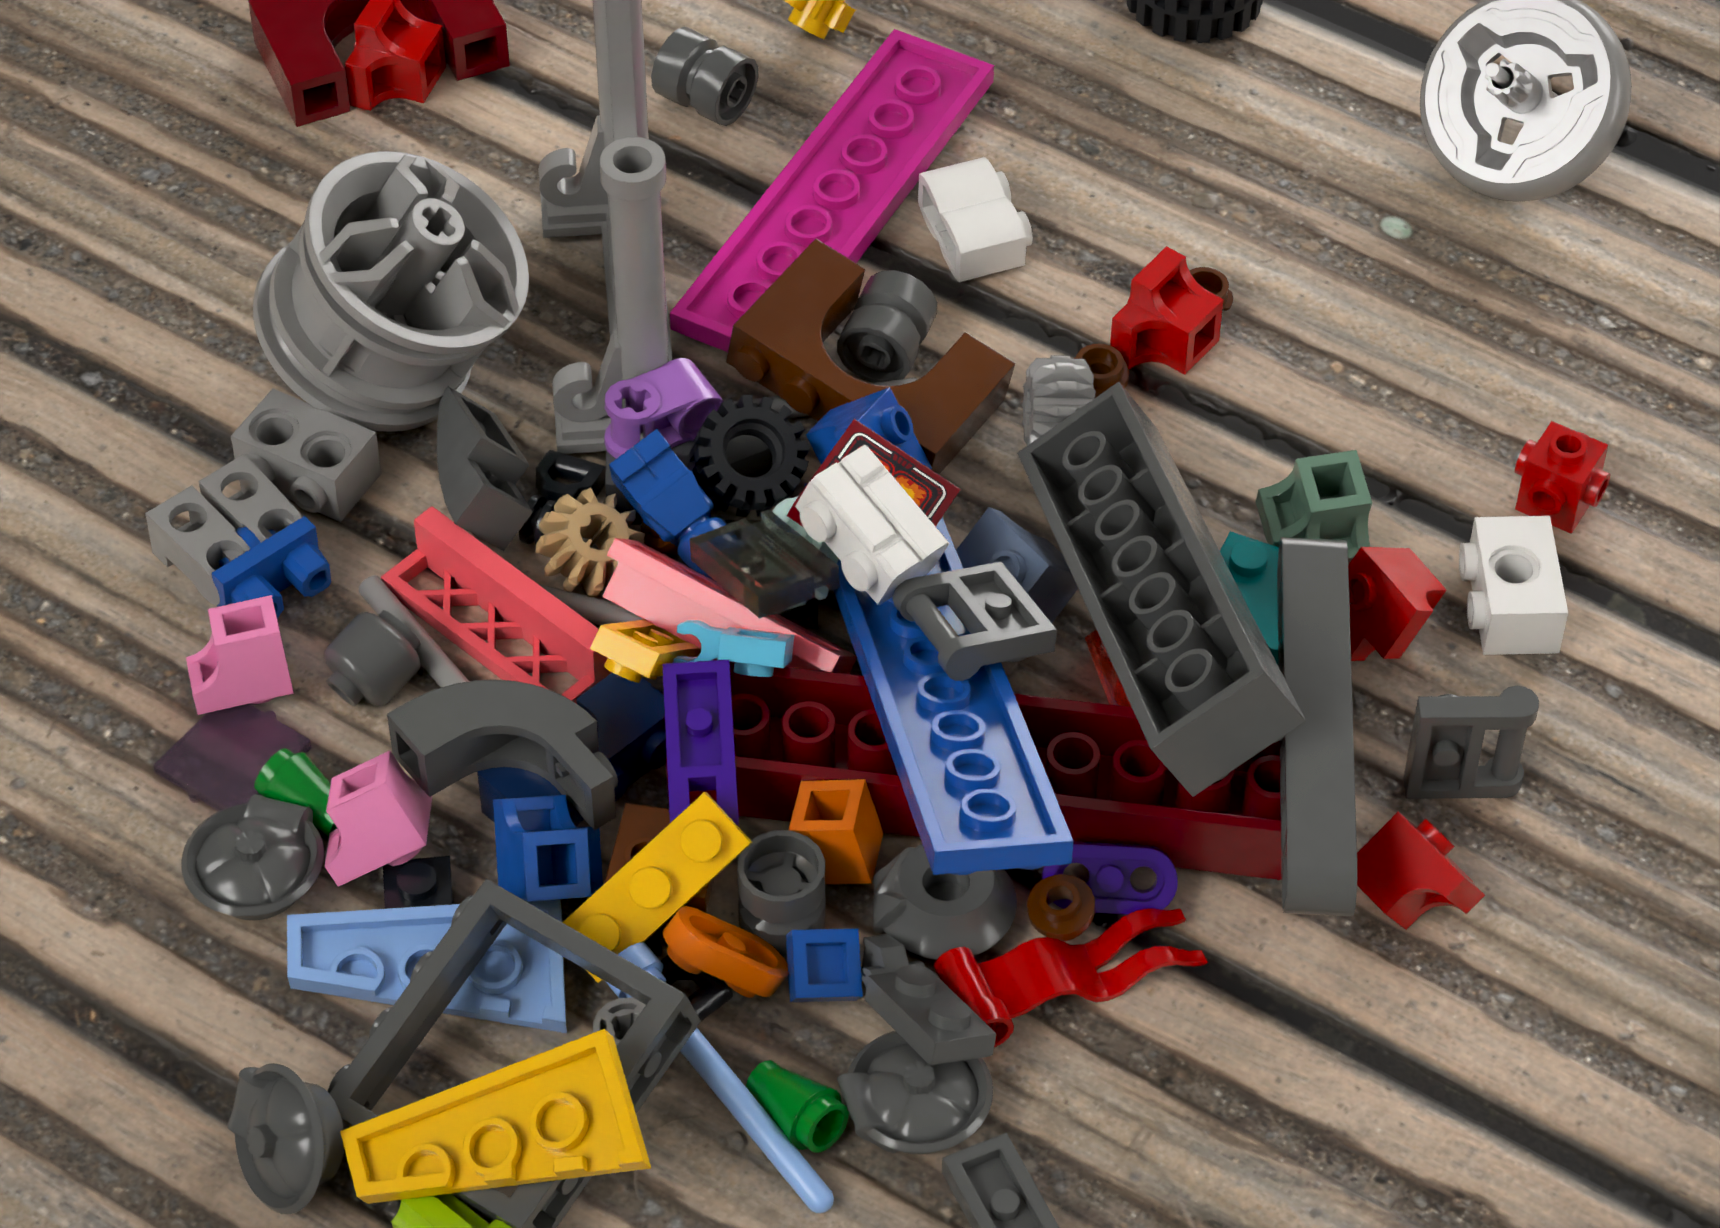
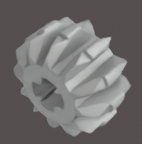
[1022,355,1096,446]

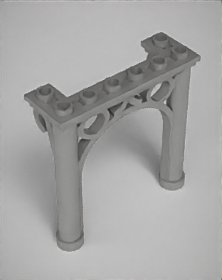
[538,0,672,454]

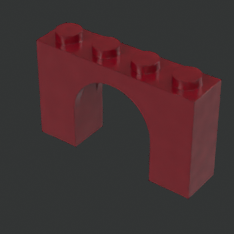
[248,0,510,127]

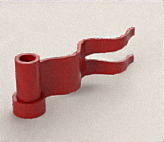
[934,908,1208,1048]

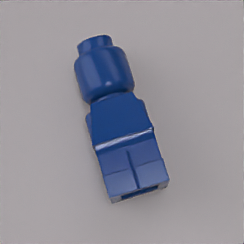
[609,429,750,589]

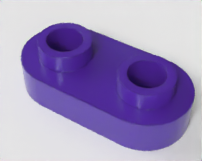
[1042,841,1178,914]

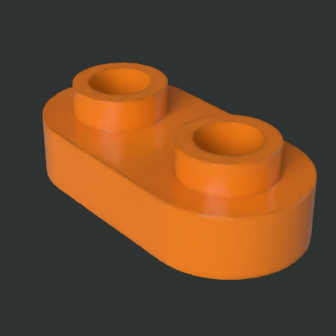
[663,906,789,998]

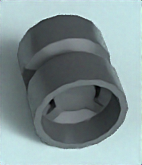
[651,26,759,126]
[837,270,937,383]
[737,830,826,957]

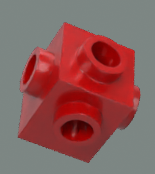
[1515,421,1611,534]

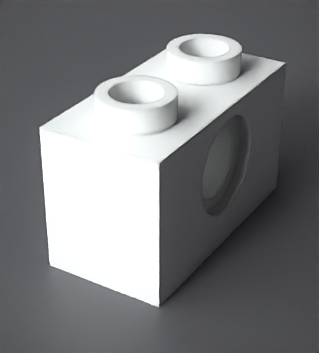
[1459,516,1568,655]

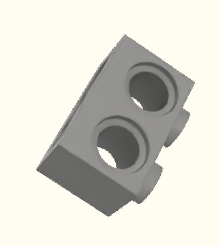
[231,388,382,522]

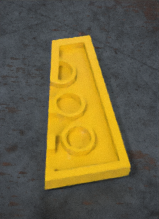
[340,1029,652,1204]

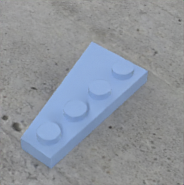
[287,899,567,1033]

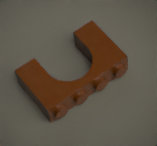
[726,238,1016,475]

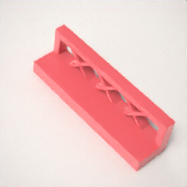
[381,506,612,704]
[602,538,857,674]

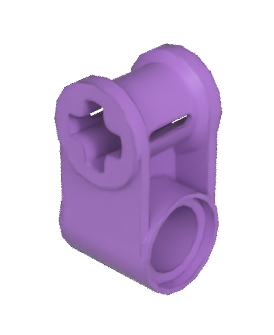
[604,358,724,459]

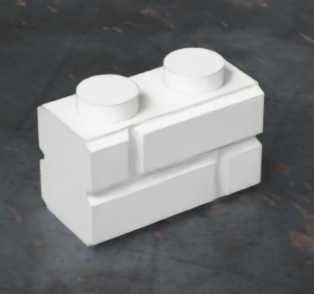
[795,445,949,605]

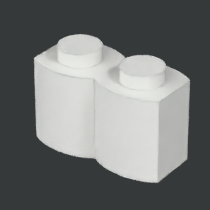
[918,157,1033,282]

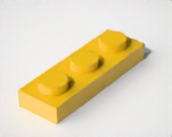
[590,619,701,683]
[562,792,753,983]

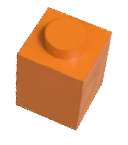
[788,779,884,884]

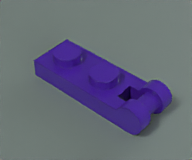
[663,660,739,827]

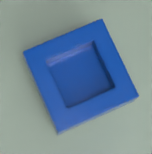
[786,928,863,1002]

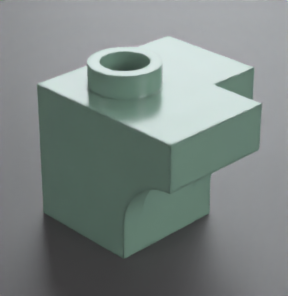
[1255,450,1372,565]

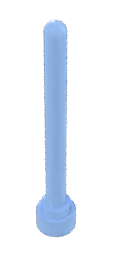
[605,942,834,1213]

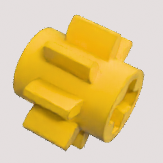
[783,0,856,40]

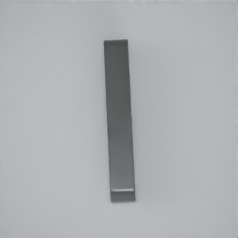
[1277,537,1357,916]

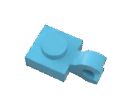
[673,620,795,677]

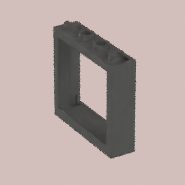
[328,879,701,1228]

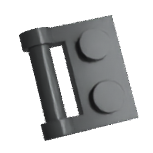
[892,562,1057,681]
[1403,686,1539,799]

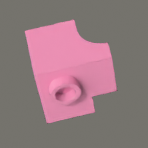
[186,595,294,715]
[324,751,432,887]

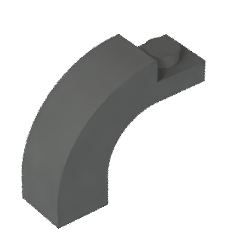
[387,680,618,830]

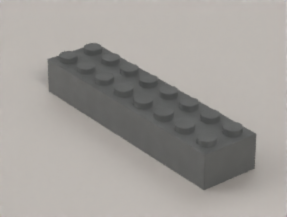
[1017,382,1306,797]

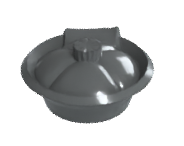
[181,794,324,920]
[873,844,1017,959]
[837,1031,993,1154]
[228,1063,344,1214]

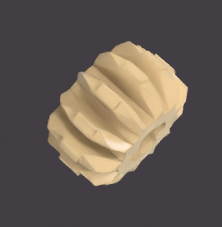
[535,487,645,597]

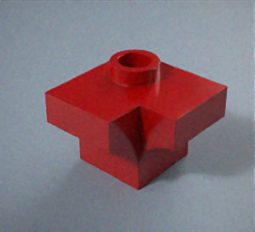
[345,0,446,111]
[1110,246,1224,375]
[1348,547,1447,661]
[1357,811,1485,930]

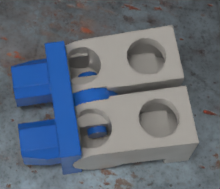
[145,453,332,619]

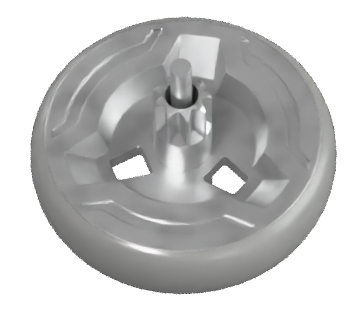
[1420,0,1632,202]

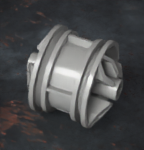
[253,151,529,432]

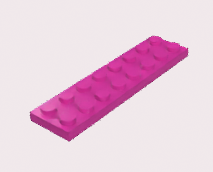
[670,29,994,352]

